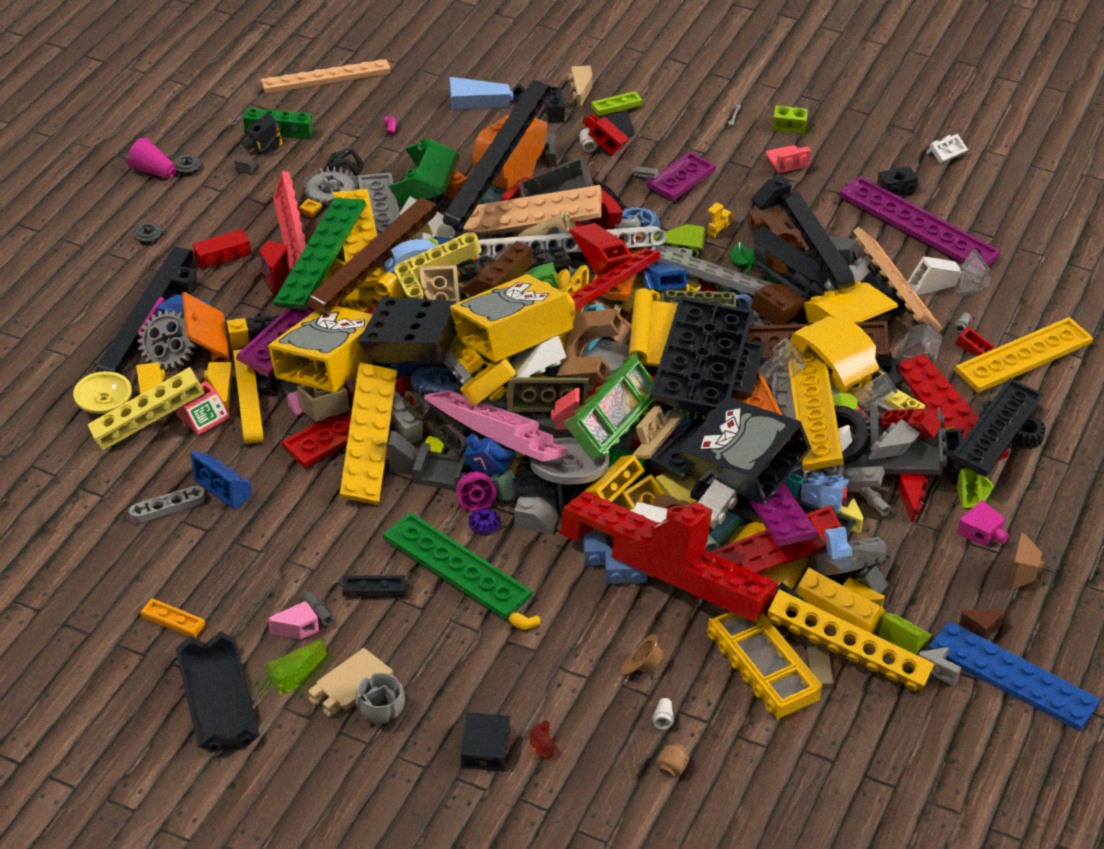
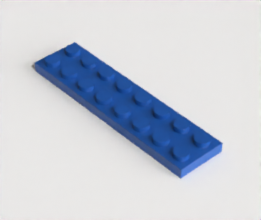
[928,621,1101,731]

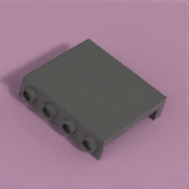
[869,406,947,475]

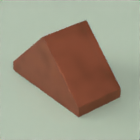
[959,610,1004,640]

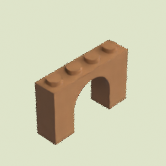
[557,309,624,385]

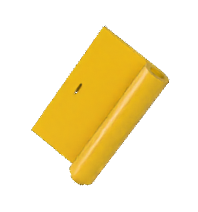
[628,288,678,367]

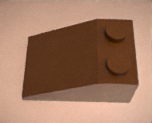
[751,285,808,325]

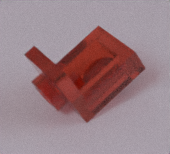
[530,720,554,760]

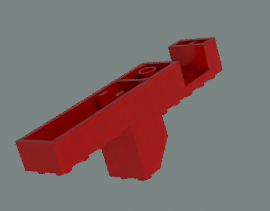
[560,491,778,622]

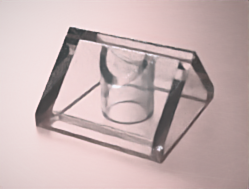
[899,320,943,363]

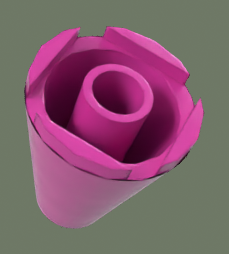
[126,137,176,179]

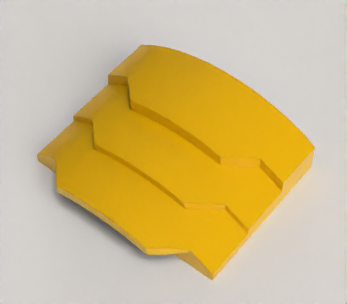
[790,316,879,393]

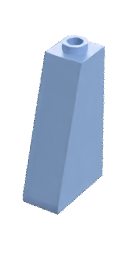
[449,77,513,110]

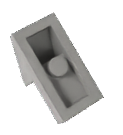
[919,647,961,686]

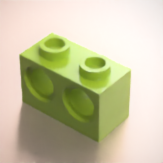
[772,105,808,134]

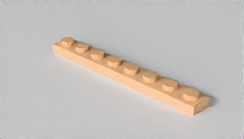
[261,59,391,94]

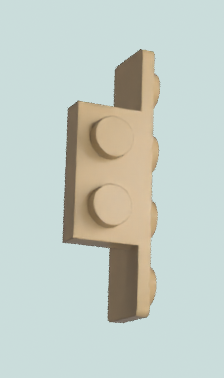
[633,406,685,460]

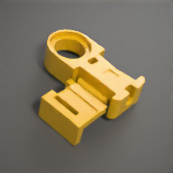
[707,202,733,238]

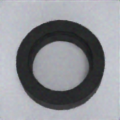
[834,405,868,465]

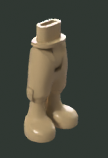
[518,212,576,242]

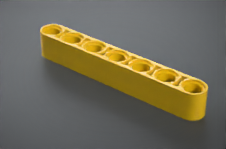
[233,349,264,445]

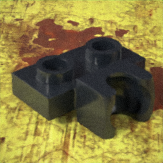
[512,467,555,496]

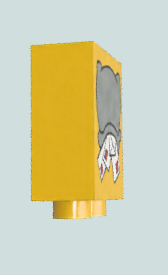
[450,274,575,362]
[268,306,384,393]

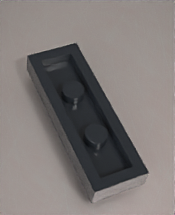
[342,575,405,597]

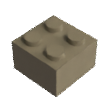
[296,385,350,421]

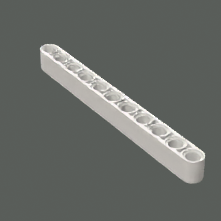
[476,226,666,258]

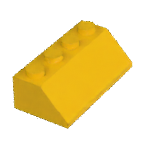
[797,567,886,634]

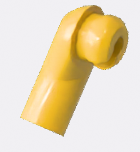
[509,613,541,630]

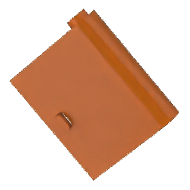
[182,292,230,362]

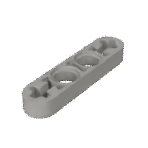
[129,486,205,523]

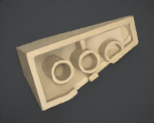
[419,265,460,303]

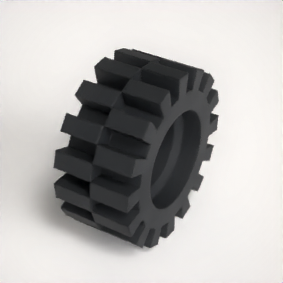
[1012,415,1046,449]

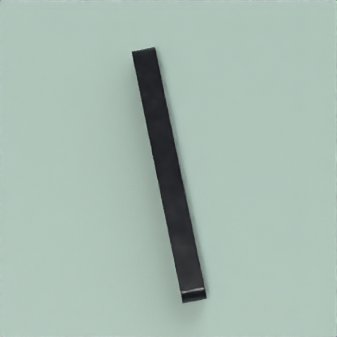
[443,80,551,230]
[781,192,855,290]
[96,246,193,374]

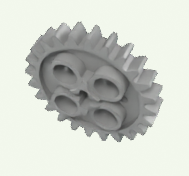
[138,309,197,371]

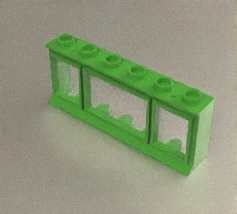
[563,353,657,460]

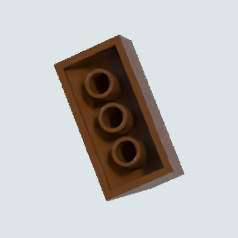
[462,241,532,296]

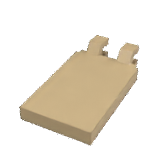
[308,648,393,717]

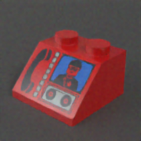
[259,241,290,294]

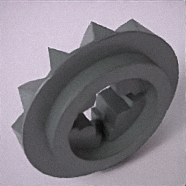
[173,155,200,175]
[133,223,162,244]

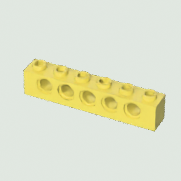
[88,367,205,450]

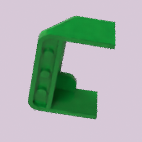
[388,138,460,208]

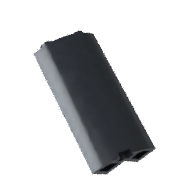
[176,631,260,752]

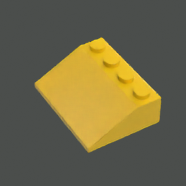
[804,280,898,323]

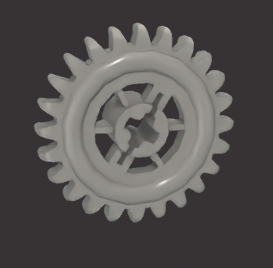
[303,166,359,206]

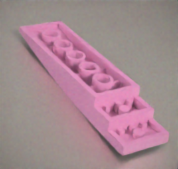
[424,390,568,462]

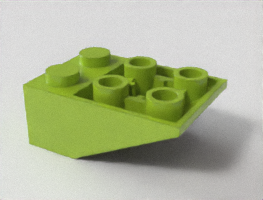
[653,224,706,254]

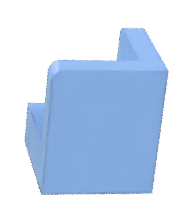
[825,527,853,559]

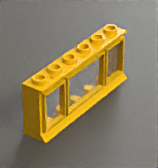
[707,611,822,719]

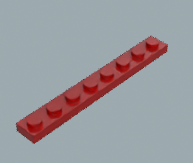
[571,249,661,311]

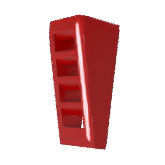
[955,326,996,356]

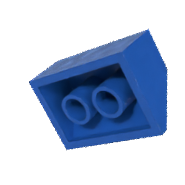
[190,451,252,509]

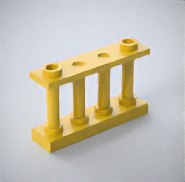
[449,338,507,402]

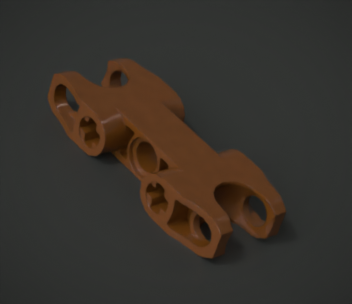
[748,209,803,251]

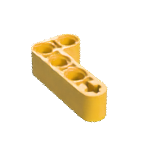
[342,272,406,312]

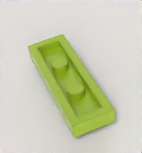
[591,91,642,116]

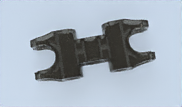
[403,390,486,453]

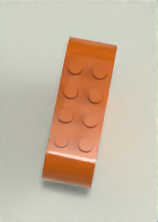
[472,113,547,192]

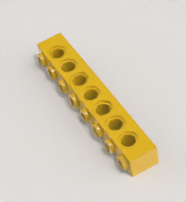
[767,590,934,692]

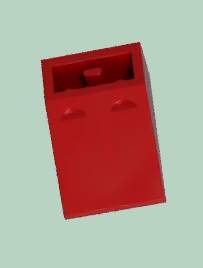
[569,223,632,275]

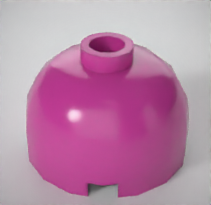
[456,471,496,512]

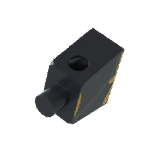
[242,113,283,154]

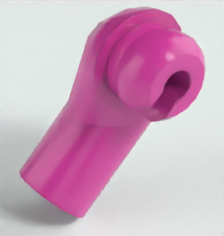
[383,116,397,135]

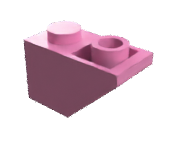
[268,601,319,639]

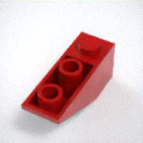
[878,408,942,439]
[898,474,929,522]

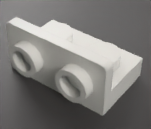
[926,134,968,164]

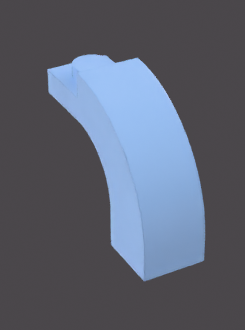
[383,239,437,276]

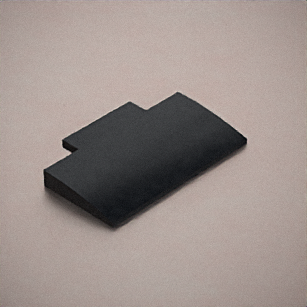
[650,297,765,416]

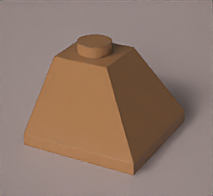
[1008,533,1044,590]

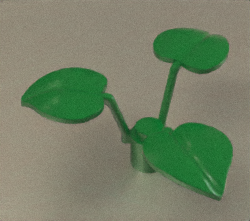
[717,241,787,295]

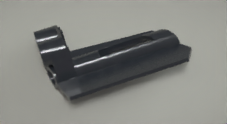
[753,226,828,315]

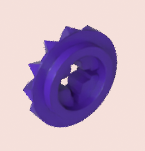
[468,508,500,534]

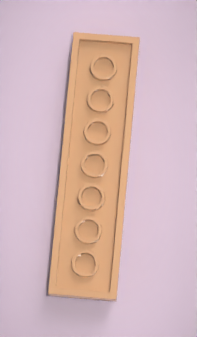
[464,185,602,235]
[853,227,943,333]

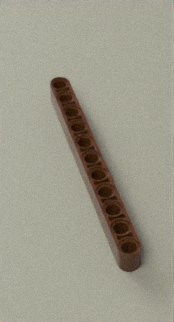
[308,198,438,314]

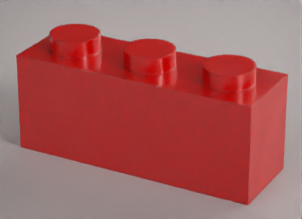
[192,229,251,269]

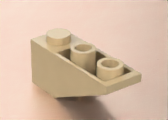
[568,66,592,108]

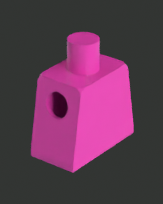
[957,500,1009,546]

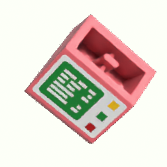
[176,381,230,435]

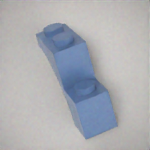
[583,534,647,584]

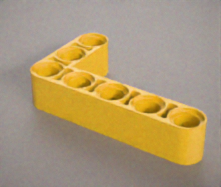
[460,351,516,406]

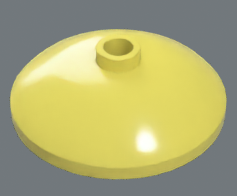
[73,372,132,414]

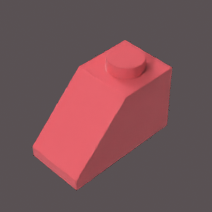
[551,388,579,430]

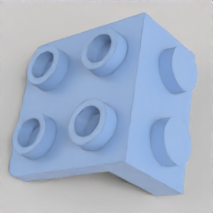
[801,473,849,512]

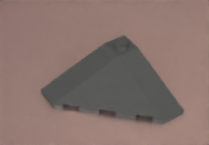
[807,549,894,576]

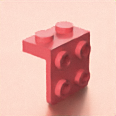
[766,145,811,173]

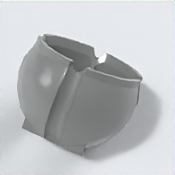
[355,673,405,726]

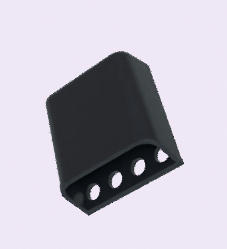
[358,297,456,365]

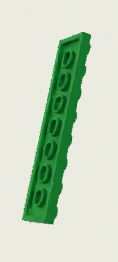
[273,198,367,310]
[383,512,532,620]

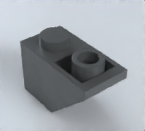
[837,565,888,594]

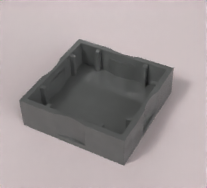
[519,156,593,198]

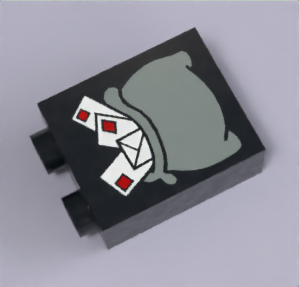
[680,397,812,505]

